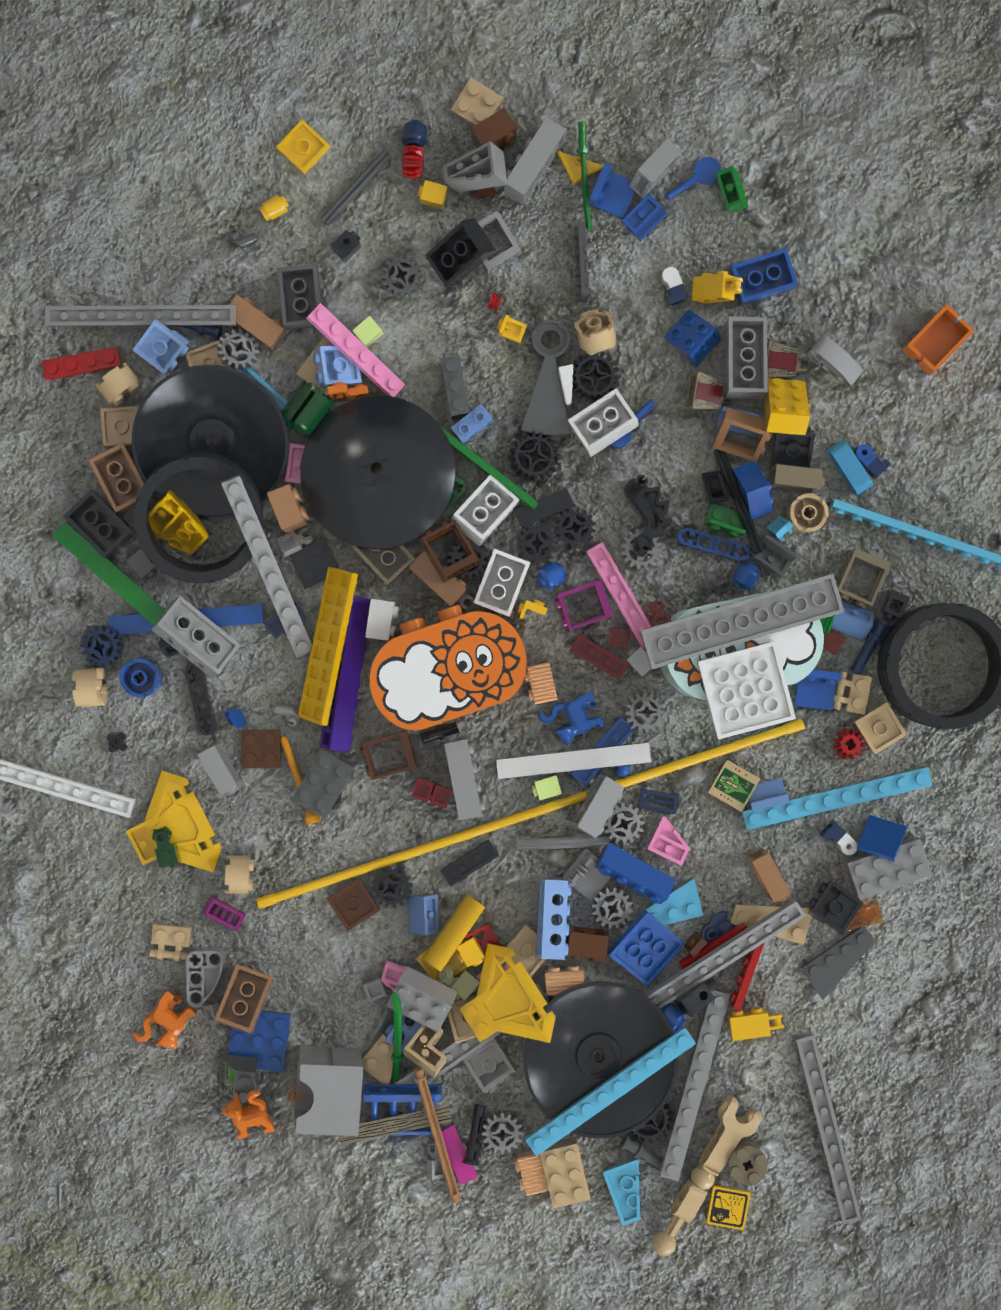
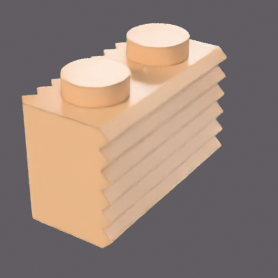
[525,662,558,704]
[544,965,584,996]
[514,1150,549,1196]

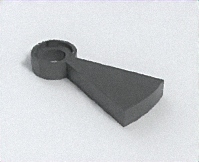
[521,319,571,437]

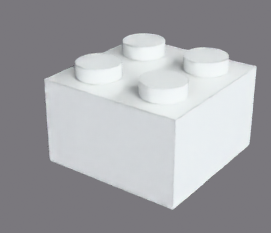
[365,599,399,641]

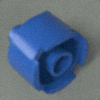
[119,658,163,697]

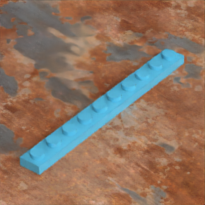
[829,499,1001,569]
[742,767,932,830]
[525,1026,696,1156]

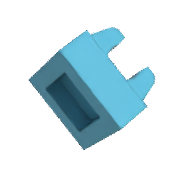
[766,515,793,542]

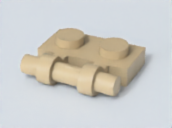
[833,671,872,715]
[150,923,192,961]

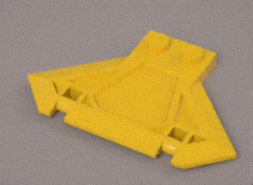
[126,770,222,873]
[460,944,556,1043]

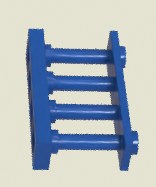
[363,1084,442,1136]

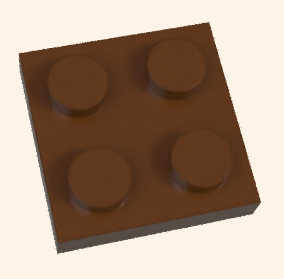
[241,729,281,768]
[327,877,380,931]

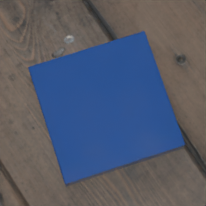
[857,815,907,861]

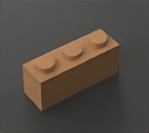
[229,295,286,351]
[408,551,468,607]

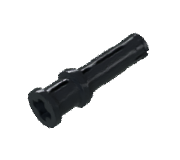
[462,1104,487,1166]

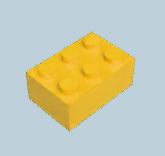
[763,378,810,435]

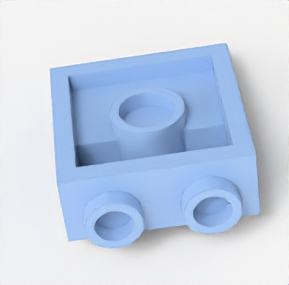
[133,319,189,374]
[313,346,362,388]

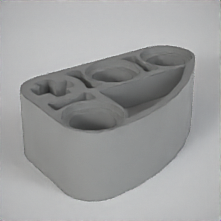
[807,335,863,387]
[186,948,226,1007]

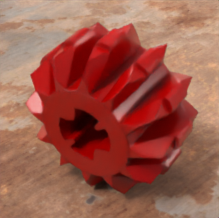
[402,145,424,179]
[832,728,865,760]

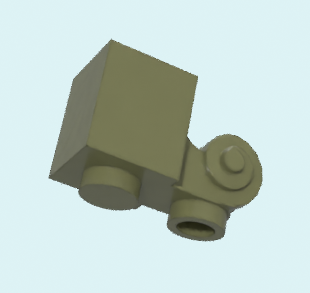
[436,966,480,1001]

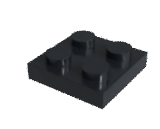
[289,538,337,589]

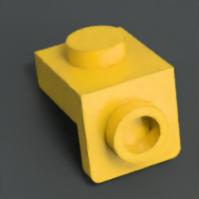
[497,315,527,344]
[517,599,548,620]

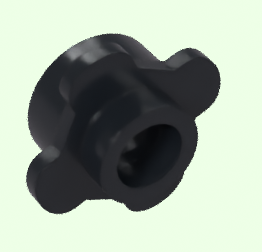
[107,732,128,753]

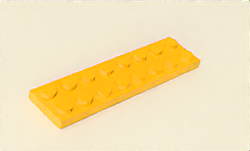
[298,567,358,726]

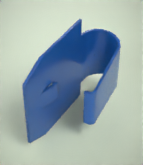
[224,708,247,729]

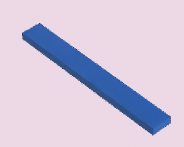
[108,604,264,635]

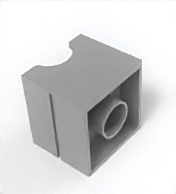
[295,1046,363,1136]

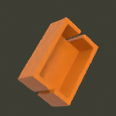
[901,304,975,376]

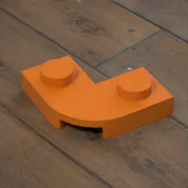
[327,382,370,401]

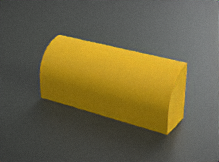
[423,894,485,972]

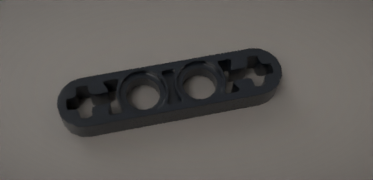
[185,663,217,736]

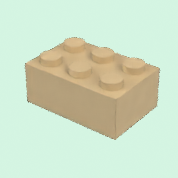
[540,1137,591,1209]

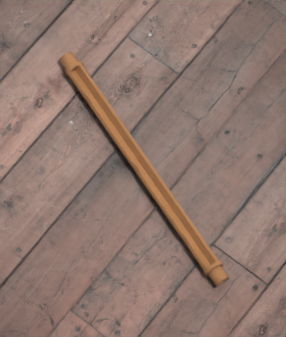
[414,1067,460,1203]

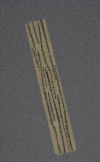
[339,1105,452,1145]

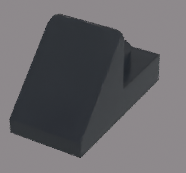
[701,470,729,504]

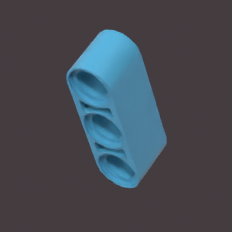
[826,439,873,496]

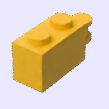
[692,271,743,304]
[727,1007,784,1041]

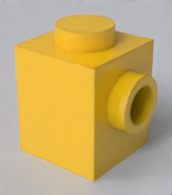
[418,180,448,210]
[457,935,485,967]

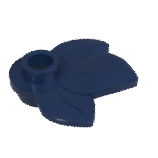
[701,911,737,942]

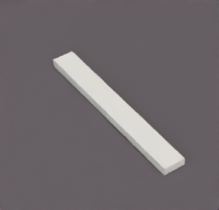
[496,743,651,779]
[0,759,136,818]

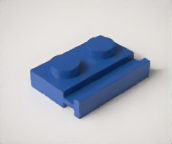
[621,194,668,242]

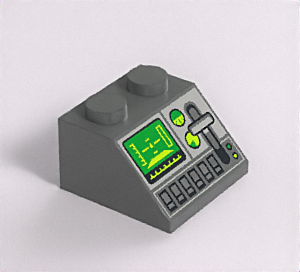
[219,1054,259,1103]

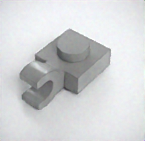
[427,1143,444,1180]

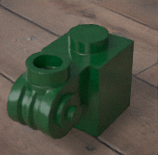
[152,826,181,868]

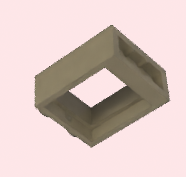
[769,464,825,492]
[836,548,891,608]

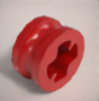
[488,292,502,312]

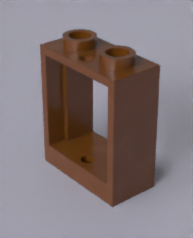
[420,520,479,583]
[360,730,417,780]

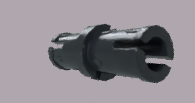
[420,721,460,745]

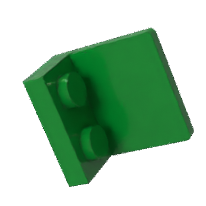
[703,503,746,539]

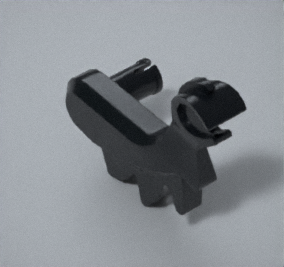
[624,475,673,557]

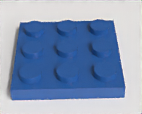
[607,910,685,986]
[228,1010,291,1072]

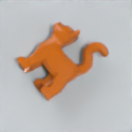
[133,990,197,1049]
[222,1089,275,1139]

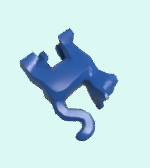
[538,691,605,745]

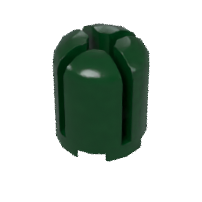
[281,380,335,436]

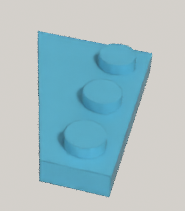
[643,878,703,925]
[602,1158,640,1226]

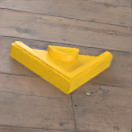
[557,151,604,185]

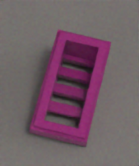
[202,895,246,932]

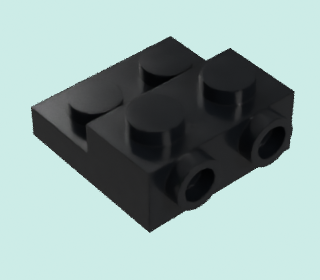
[770,426,816,468]
[807,880,863,935]

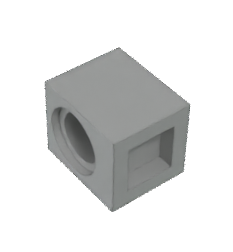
[625,646,651,677]

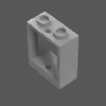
[629,138,682,199]
[478,211,521,274]
[197,743,243,796]

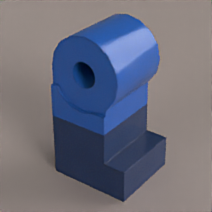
[854,444,891,479]

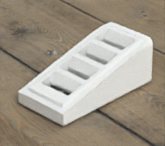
[558,364,574,408]

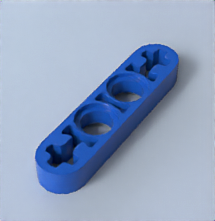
[677,528,750,561]

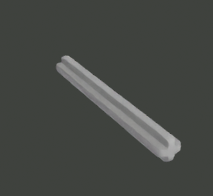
[516,836,610,850]

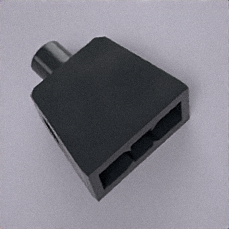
[674,978,719,1017]

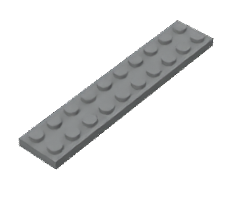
[640,574,844,669]

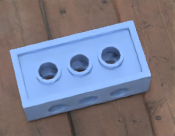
[536,879,571,960]

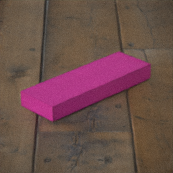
[442,1123,478,1185]

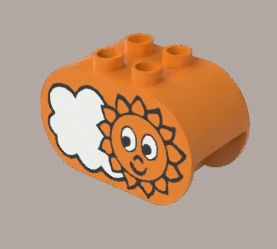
[370,605,527,730]

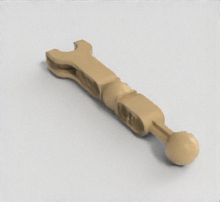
[652,1095,762,1256]

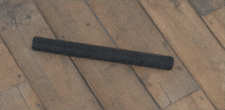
[714,449,764,555]

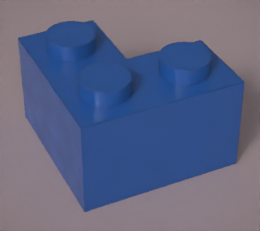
[733,461,774,519]

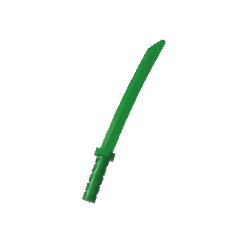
[576,121,591,230]
[391,992,404,1081]

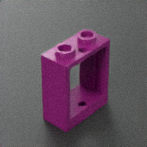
[554,580,613,631]

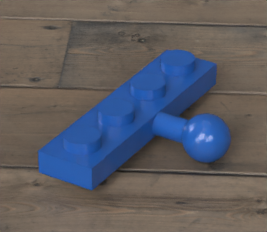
[570,716,635,786]

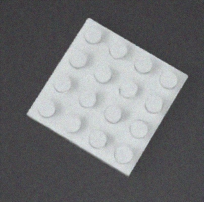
[697,641,796,739]

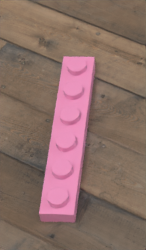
[306,303,405,397]

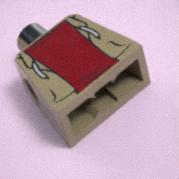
[767,341,808,380]
[684,372,732,411]

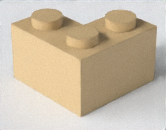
[404,1025,447,1078]

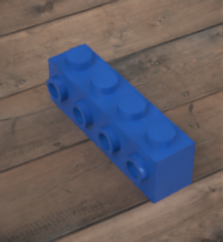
[594,843,676,904]

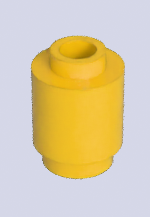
[259,194,289,221]

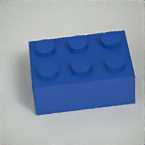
[728,248,798,307]

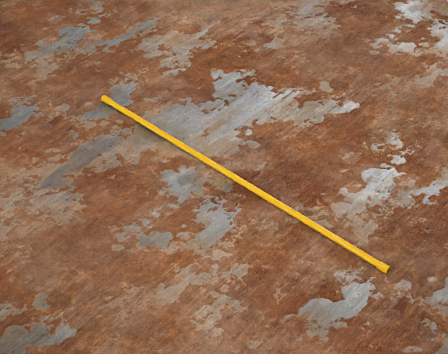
[256,718,805,909]

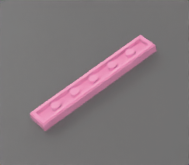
[586,542,652,650]

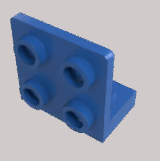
[589,162,635,219]
[664,310,722,367]
[794,670,842,710]

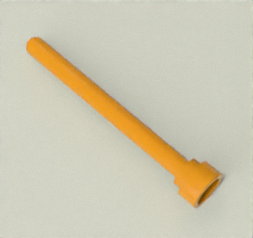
[280,736,321,825]

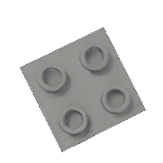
[562,848,611,902]

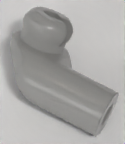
[274,704,299,727]

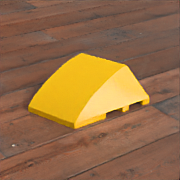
[149,489,209,555]

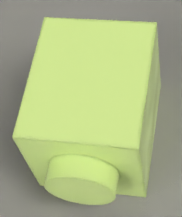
[352,316,383,348]
[532,774,562,800]

